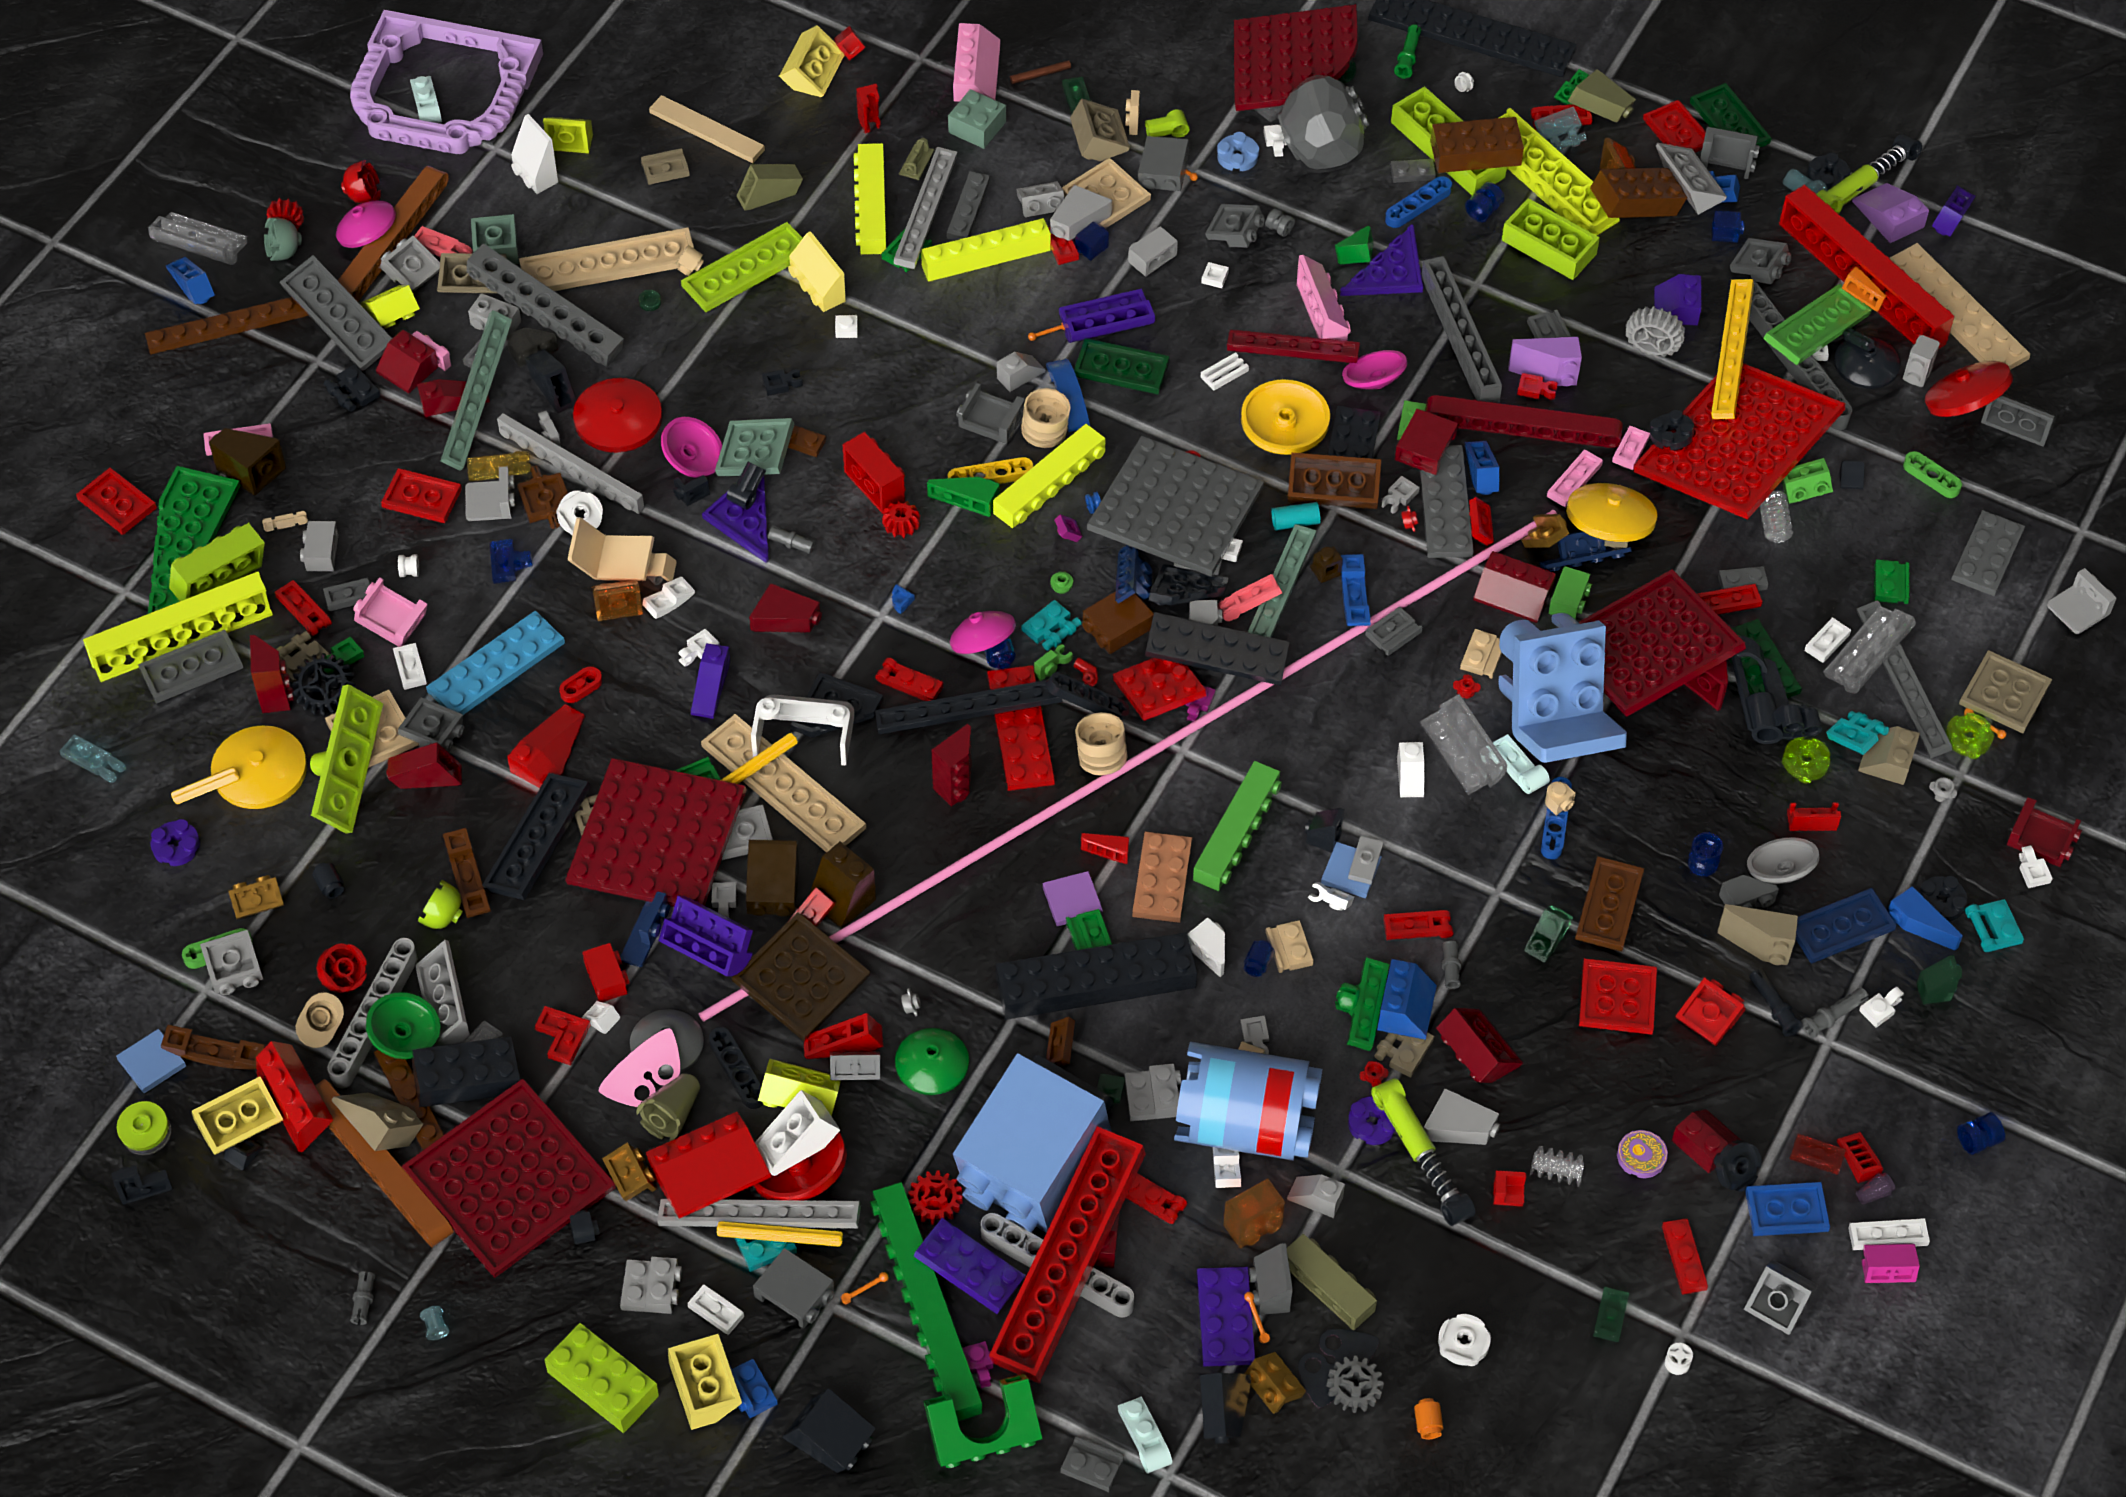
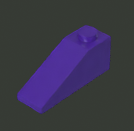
[1932,186,1976,237]
[691,643,730,719]

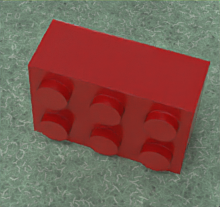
[842,432,906,514]

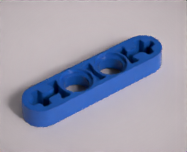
[1385,176,1452,228]
[1541,777,1572,859]

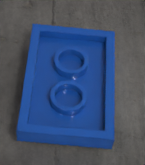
[1745,1182,1830,1236]

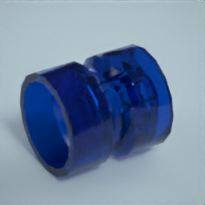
[1465,182,1505,222]
[1688,832,1723,876]
[1957,1112,2005,1155]

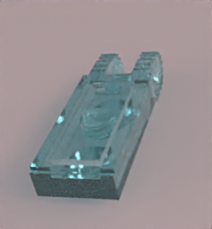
[59,734,126,783]

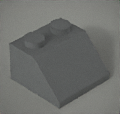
[1249,1243,1292,1315]
[1744,1260,1818,1335]

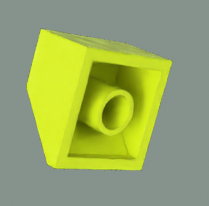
[543,117,593,153]
[360,285,420,329]

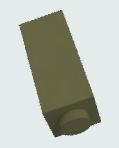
[1568,69,1636,123]
[737,164,803,210]

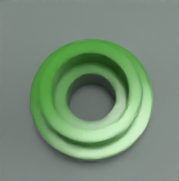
[1050,572,1073,594]

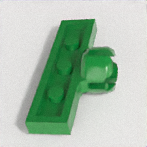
[1335,957,1389,1051]

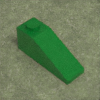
[927,477,1000,517]

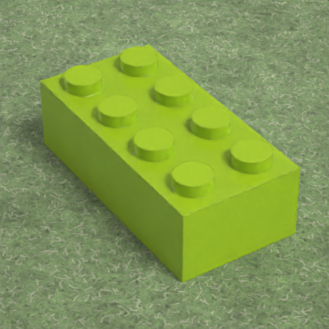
[1502,198,1600,280]
[169,523,265,601]
[544,1323,659,1433]

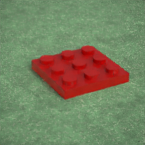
[1113,658,1206,721]
[1579,959,1657,1035]

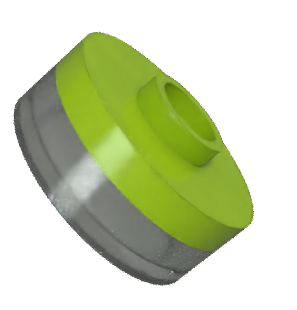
[117,1101,171,1155]

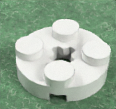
[556,490,603,536]
[1438,1314,1491,1366]

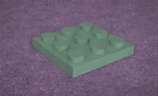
[715,418,794,476]

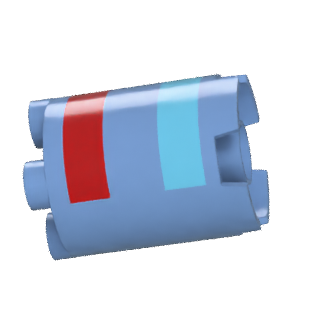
[1174,1042,1323,1161]

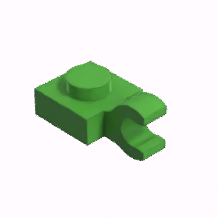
[1034,644,1073,681]

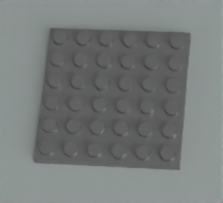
[1087,436,1264,577]

